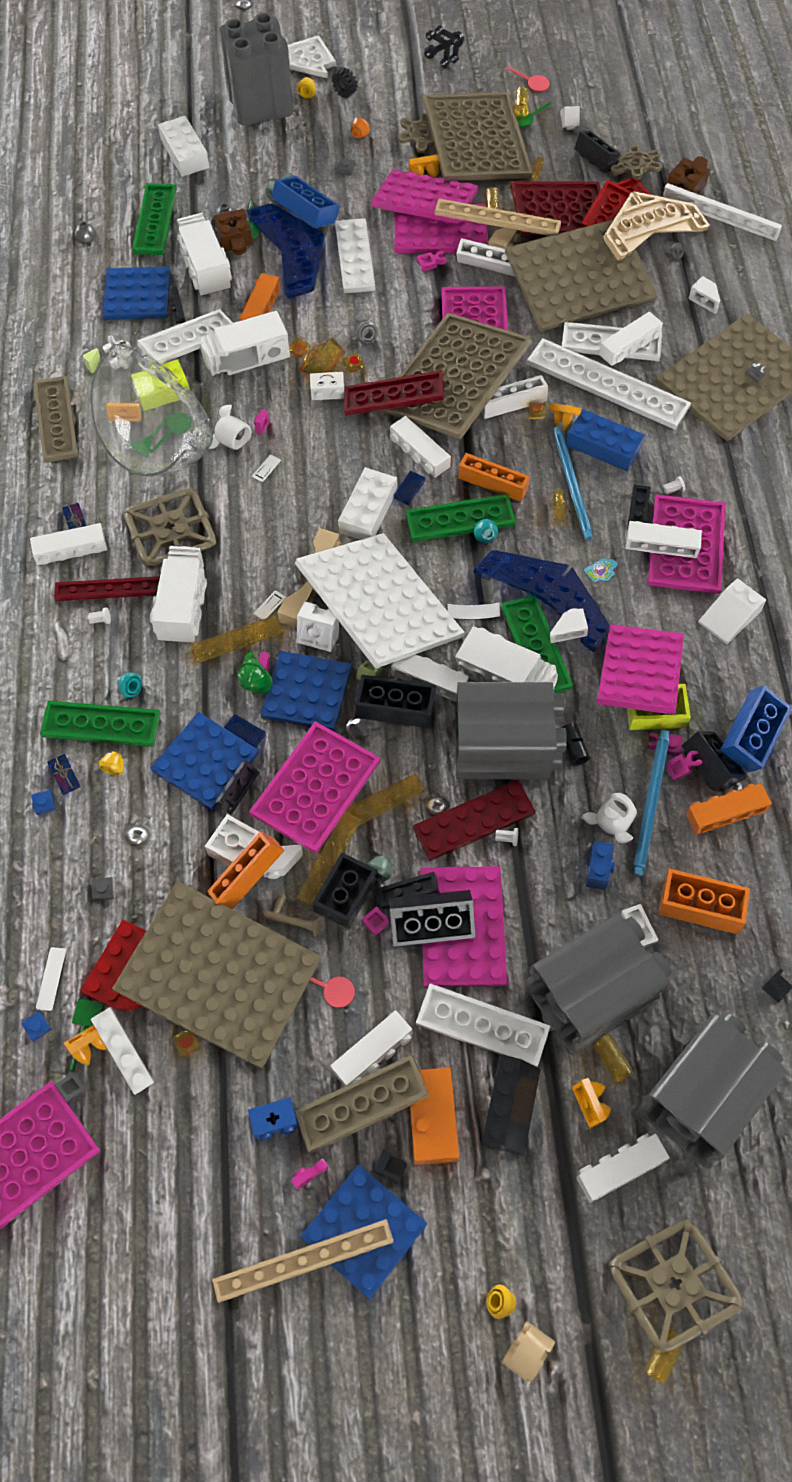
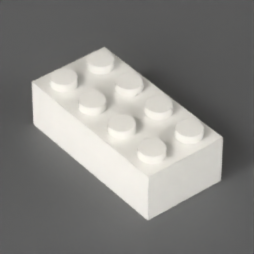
[158,116,210,177]
[338,468,397,540]

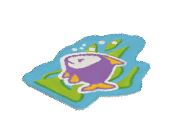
[584,558,618,582]

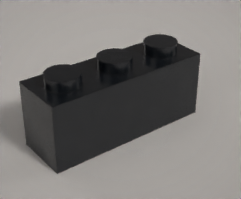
[574,130,620,172]

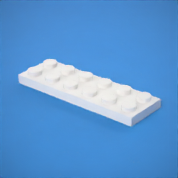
[335,218,375,293]
[138,309,233,366]
[562,322,662,361]
[416,984,550,1067]

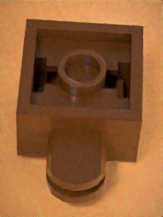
[666,156,710,194]
[214,208,254,255]

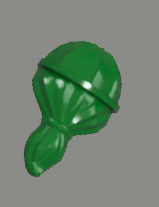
[237,651,273,694]

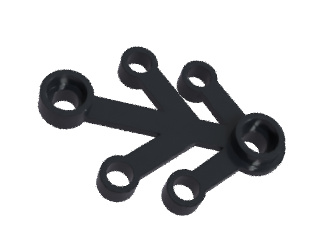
[424,25,464,68]

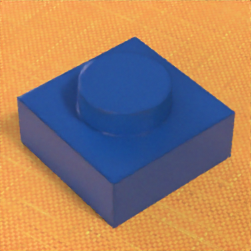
[31,790,56,815]
[21,1011,52,1042]

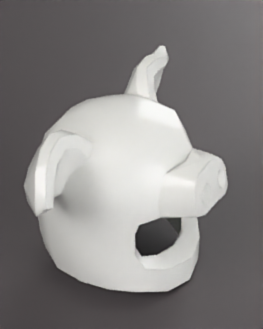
[208,405,252,450]
[581,793,637,843]

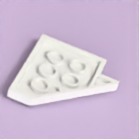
[288,35,336,78]

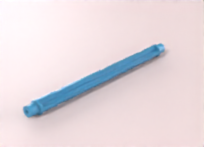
[553,426,593,541]
[633,730,669,877]

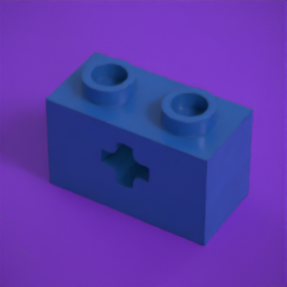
[248,1097,298,1141]

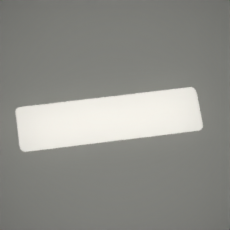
[36,947,66,1011]

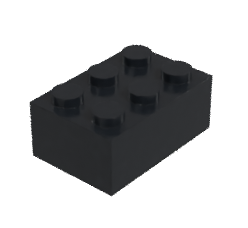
[312,853,378,929]

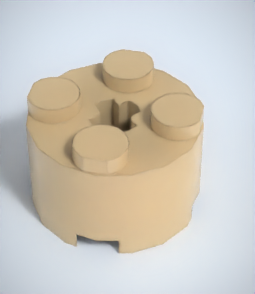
[502,1321,555,1384]

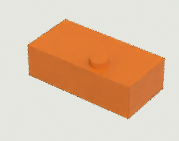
[658,868,750,935]
[410,1068,459,1165]

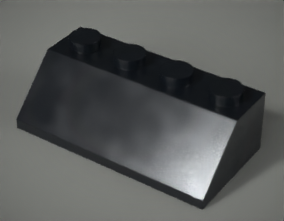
[388,890,476,947]
[481,1054,541,1156]

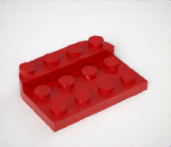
[580,180,633,228]
[80,919,147,1013]

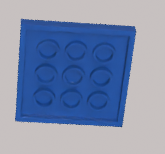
[103,266,171,320]
[261,650,352,732]
[151,712,259,811]
[300,1164,428,1300]

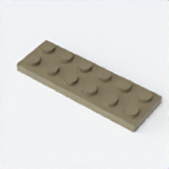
[34,376,79,463]
[295,1054,430,1153]

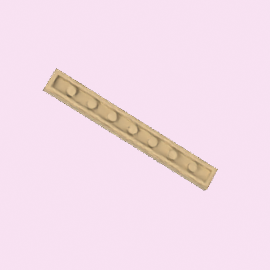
[435,199,561,236]
[212,1219,394,1303]

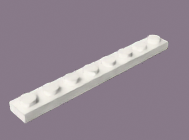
[663,183,782,241]

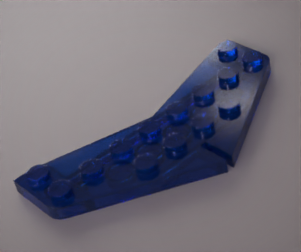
[246,203,325,299]
[473,550,610,652]

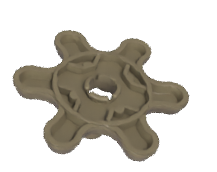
[398,113,435,154]
[611,145,662,180]

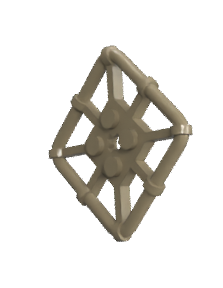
[124,488,216,568]
[609,1219,744,1353]

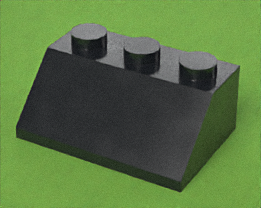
[681,731,748,792]

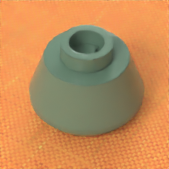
[367,855,393,881]

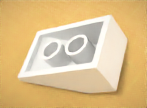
[698,578,766,645]

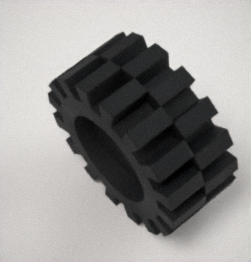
[331,67,358,98]

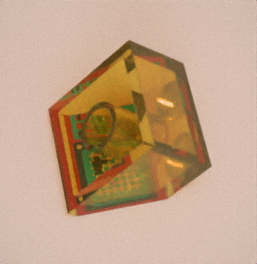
[298,337,345,375]

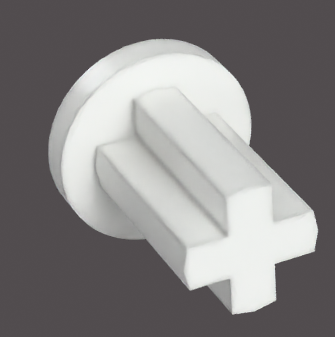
[663,476,685,495]
[88,608,111,624]
[495,828,518,846]

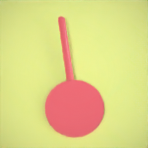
[506,66,550,92]
[310,977,355,1008]

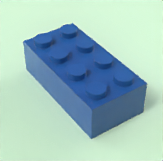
[271,176,340,228]
[566,409,645,472]
[720,685,792,773]

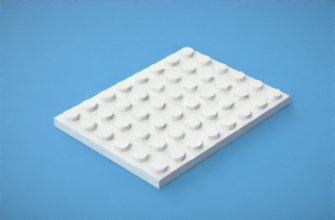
[295,533,465,668]

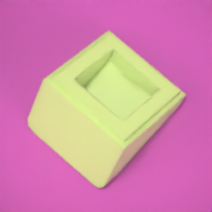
[83,348,101,373]
[356,660,383,680]

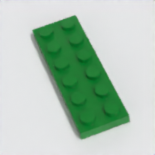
[132,183,177,255]
[405,494,516,543]
[501,595,573,693]
[40,700,161,747]

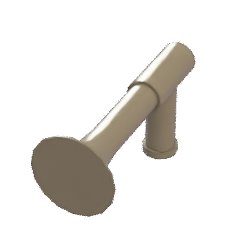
[264,894,322,938]

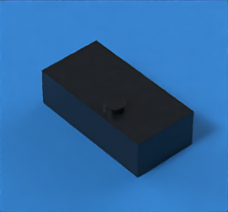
[355,674,436,729]

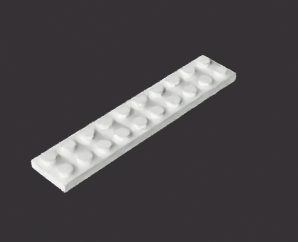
[527,338,691,430]

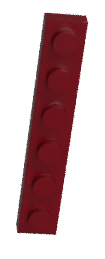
[54,576,160,601]

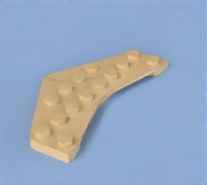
[603,191,710,260]

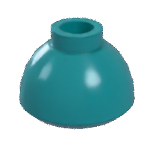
[474,519,498,544]
[117,672,142,698]

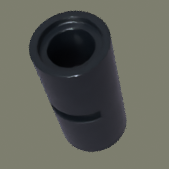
[561,723,590,766]

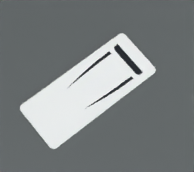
[252,455,281,482]
[254,590,286,620]

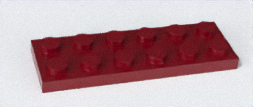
[344,370,444,416]
[413,780,536,861]

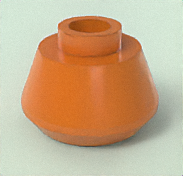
[350,117,369,138]

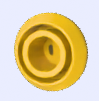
[297,77,316,98]
[99,752,124,776]
[486,1285,516,1319]

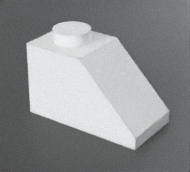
[561,106,580,131]
[689,276,720,314]
[550,608,588,643]
[264,844,303,879]

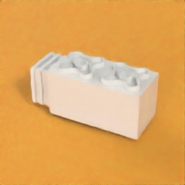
[177,213,232,296]
[200,311,290,376]
[150,546,207,642]
[455,626,558,688]

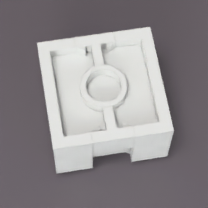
[296,602,339,652]
[205,814,259,867]

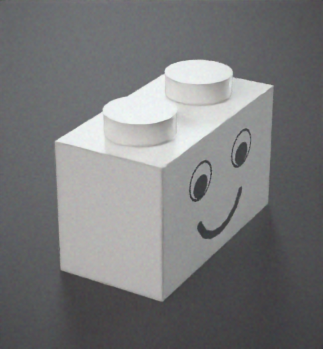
[310,372,344,400]

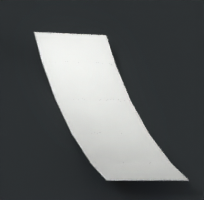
[448,603,500,619]

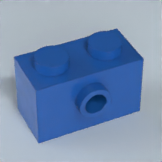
[585,841,615,890]

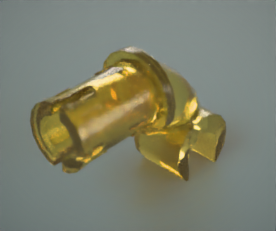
[553,489,567,521]

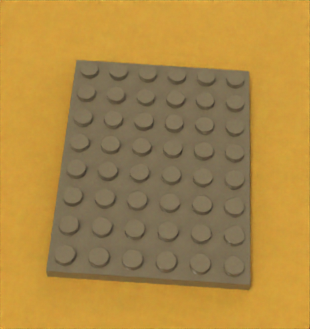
[423,93,533,181]
[505,220,658,332]
[379,313,532,439]
[655,313,792,442]
[112,881,322,1070]

